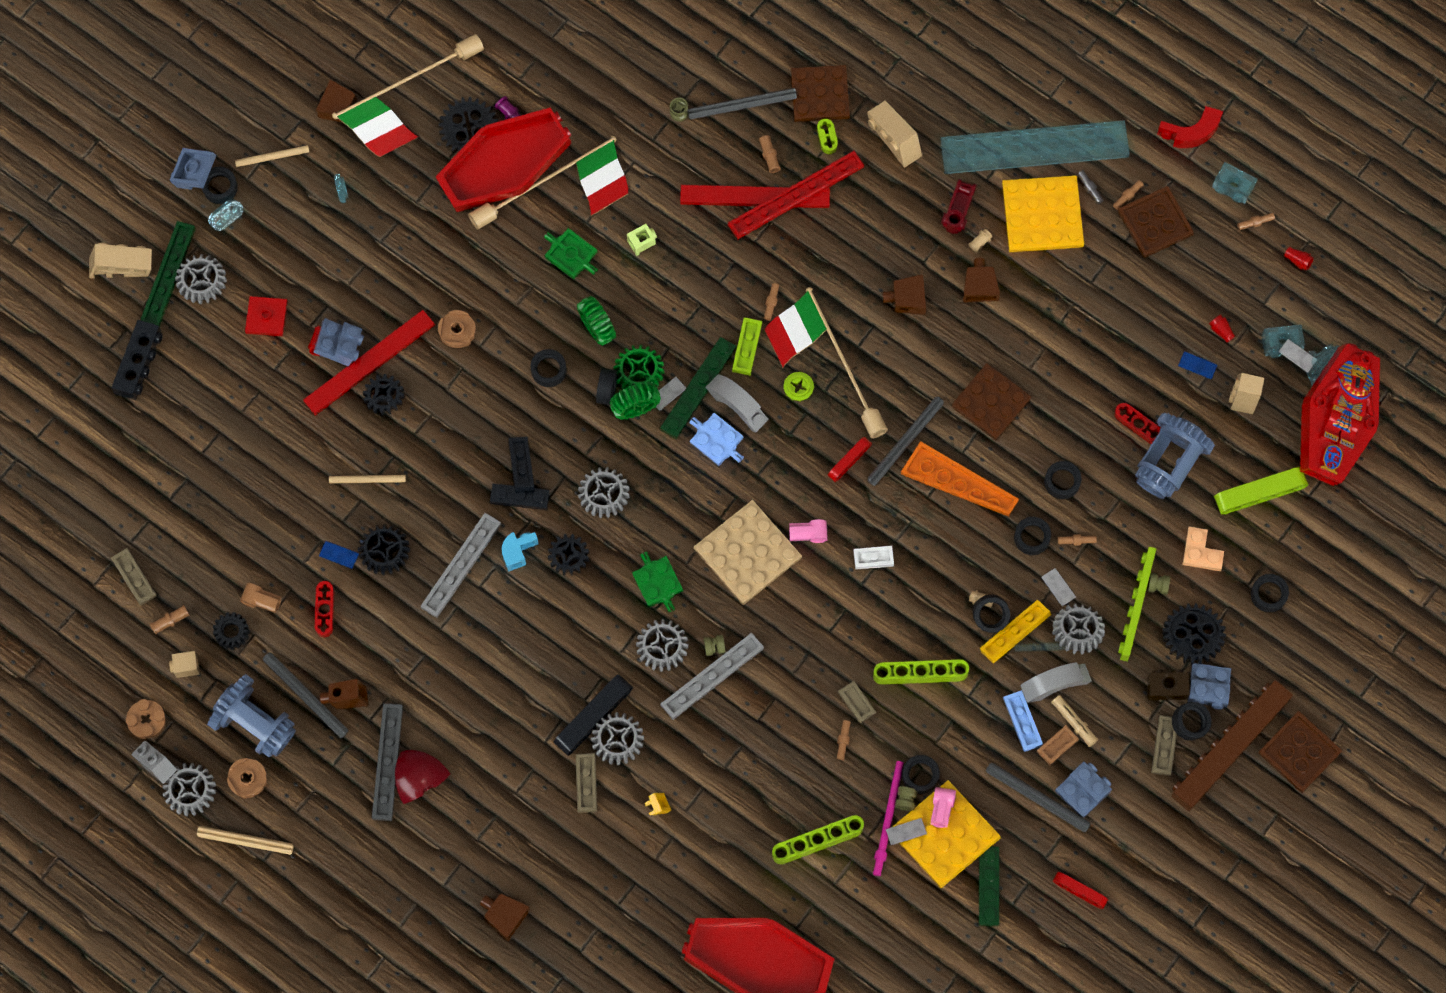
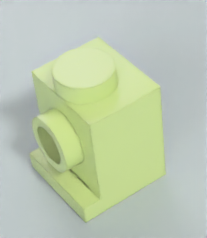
[627,224,657,256]

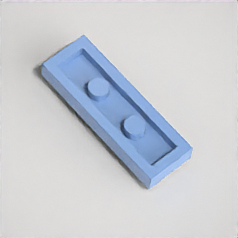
[1003,690,1043,752]

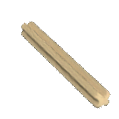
[197,826,294,855]

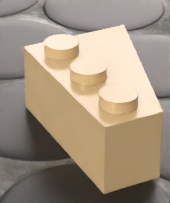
[867,101,922,168]
[89,242,152,278]
[1229,373,1264,414]

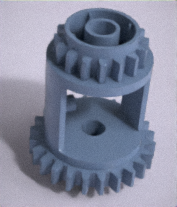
[1135,413,1215,499]
[207,674,296,757]

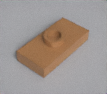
[1037,725,1079,766]

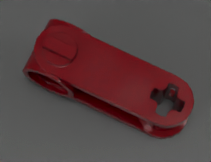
[941,179,977,234]

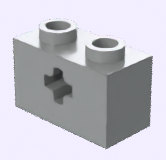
[131,741,177,784]

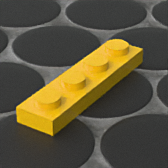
[980,600,1051,664]

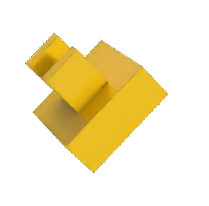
[645,793,672,815]

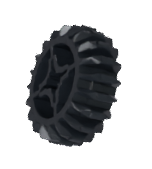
[358,524,410,576]

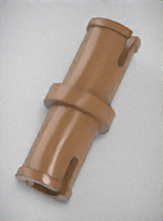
[759,135,781,173]
[150,605,190,634]

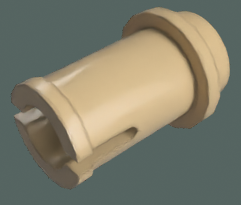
[968,229,992,253]
[969,590,993,608]

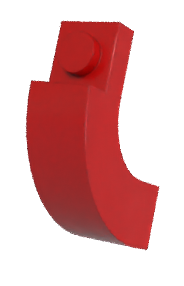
[1157,106,1223,148]

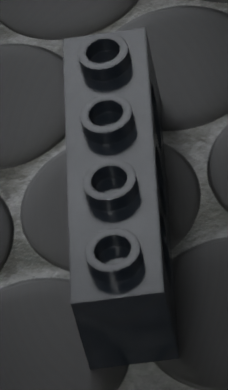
[111,320,163,400]

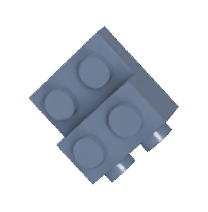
[169,148,216,190]
[313,318,364,366]
[1188,663,1231,709]
[1055,762,1112,818]

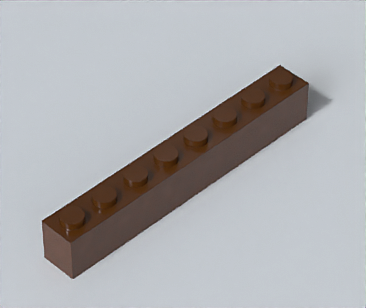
[1171,680,1293,812]

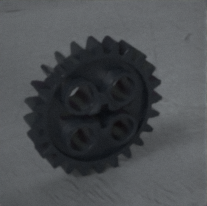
[438,97,498,153]
[1162,603,1226,665]

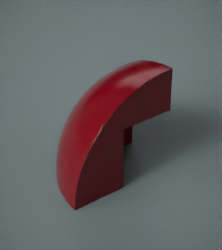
[395,750,450,804]

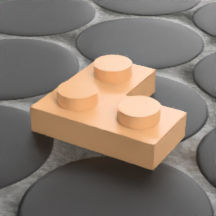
[1182,527,1224,571]

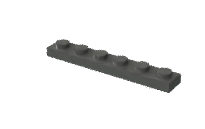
[372,703,403,821]

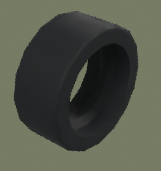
[202,167,238,204]
[530,349,567,387]
[596,368,618,405]
[1044,461,1082,499]
[1014,517,1051,555]
[1251,574,1289,612]
[972,594,1010,633]
[1172,702,1212,741]
[902,755,940,794]

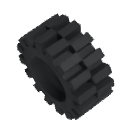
[213,612,250,650]

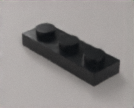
[508,437,534,492]
[490,484,550,510]

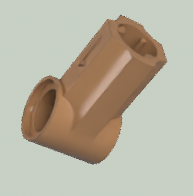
[240,583,282,613]

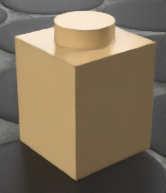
[169,651,200,678]

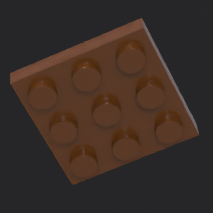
[791,65,850,122]
[1117,186,1194,258]
[951,363,1032,441]
[1258,711,1342,793]

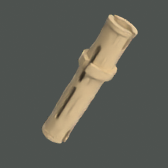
[1051,695,1098,747]

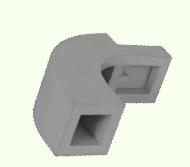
[705,374,769,433]
[1020,662,1092,703]

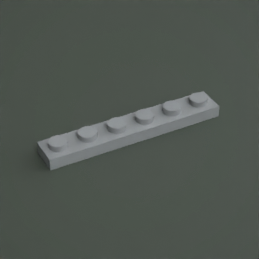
[421,513,501,618]
[661,633,764,720]

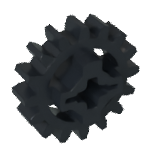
[363,374,405,416]
[548,534,589,576]

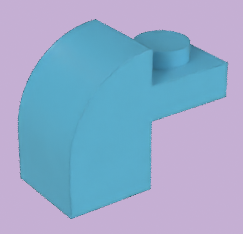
[502,532,539,572]

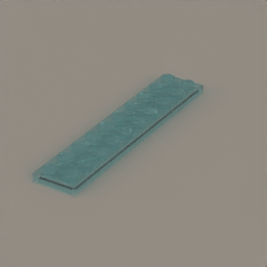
[940,120,1130,174]

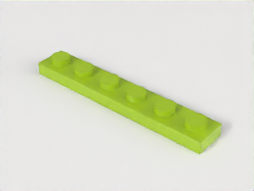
[1118,547,1156,662]

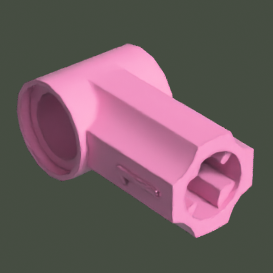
[789,519,828,543]
[931,787,956,828]

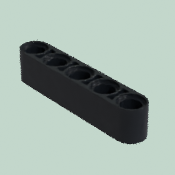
[553,674,633,756]

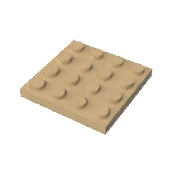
[694,500,802,605]

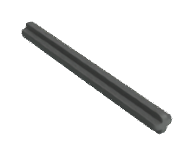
[688,88,797,119]
[867,396,944,486]
[263,652,348,738]
[986,763,1090,832]

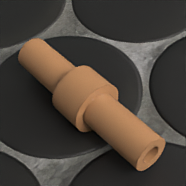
[1113,180,1144,210]
[1237,212,1275,230]
[764,283,779,321]
[1057,534,1097,546]
[836,720,851,760]

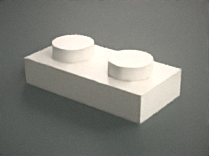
[853,546,894,570]

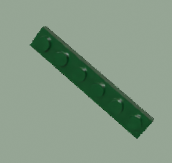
[141,221,196,327]
[660,337,736,440]

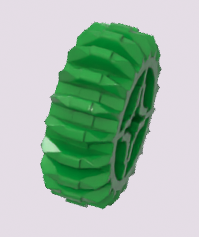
[577,296,616,346]
[613,344,665,389]
[609,382,661,420]

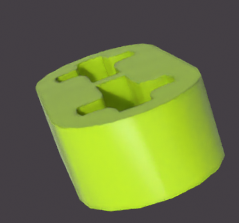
[817,119,838,154]

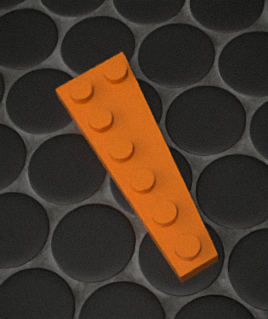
[901,441,1019,517]

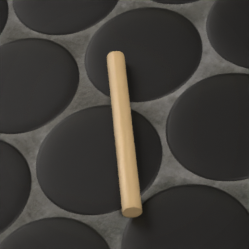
[235,145,309,167]
[329,475,406,484]

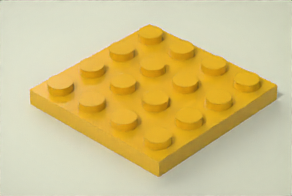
[1002,176,1084,252]
[892,780,1001,888]

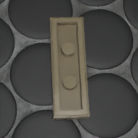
[111,548,157,606]
[1151,715,1177,776]
[576,753,597,813]

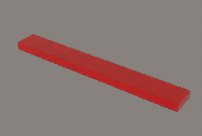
[728,150,864,240]
[680,185,830,208]
[303,310,435,416]

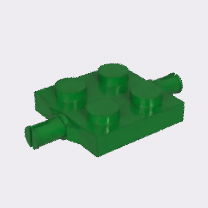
[544,228,598,279]
[632,552,684,613]

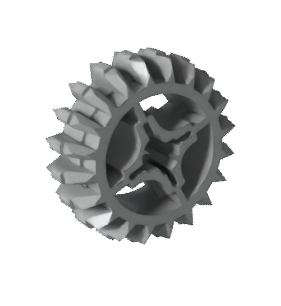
[175,254,227,304]
[578,467,630,518]
[1052,603,1105,655]
[636,619,689,672]
[591,712,644,765]
[163,763,216,816]

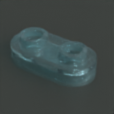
[208,199,243,231]

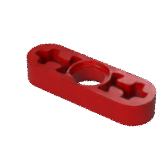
[1115,403,1160,444]
[828,437,872,482]
[315,581,334,637]
[1053,872,1108,909]

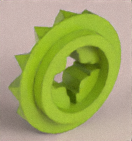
[784,372,814,402]

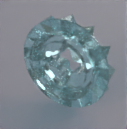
[334,173,348,203]

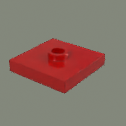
[245,296,288,337]

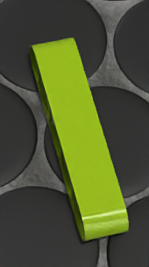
[1214,467,1309,515]
[873,660,969,685]
[772,815,864,865]

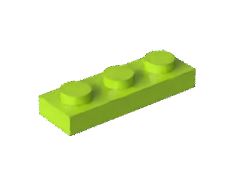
[732,317,762,376]

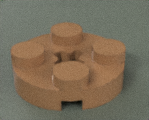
[438,310,476,348]
[126,699,166,739]
[227,758,267,799]

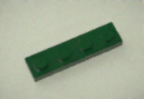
[979,846,999,926]

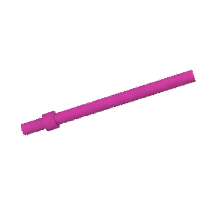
[873,761,904,876]

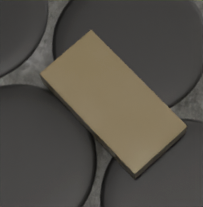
[838,681,876,724]

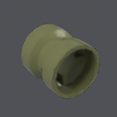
[670,97,688,122]
[1148,573,1170,595]
[703,634,726,656]
[895,786,917,811]

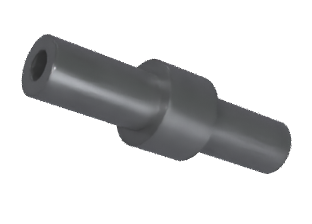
[1077,170,1104,204]

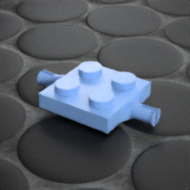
[689,413,744,466]

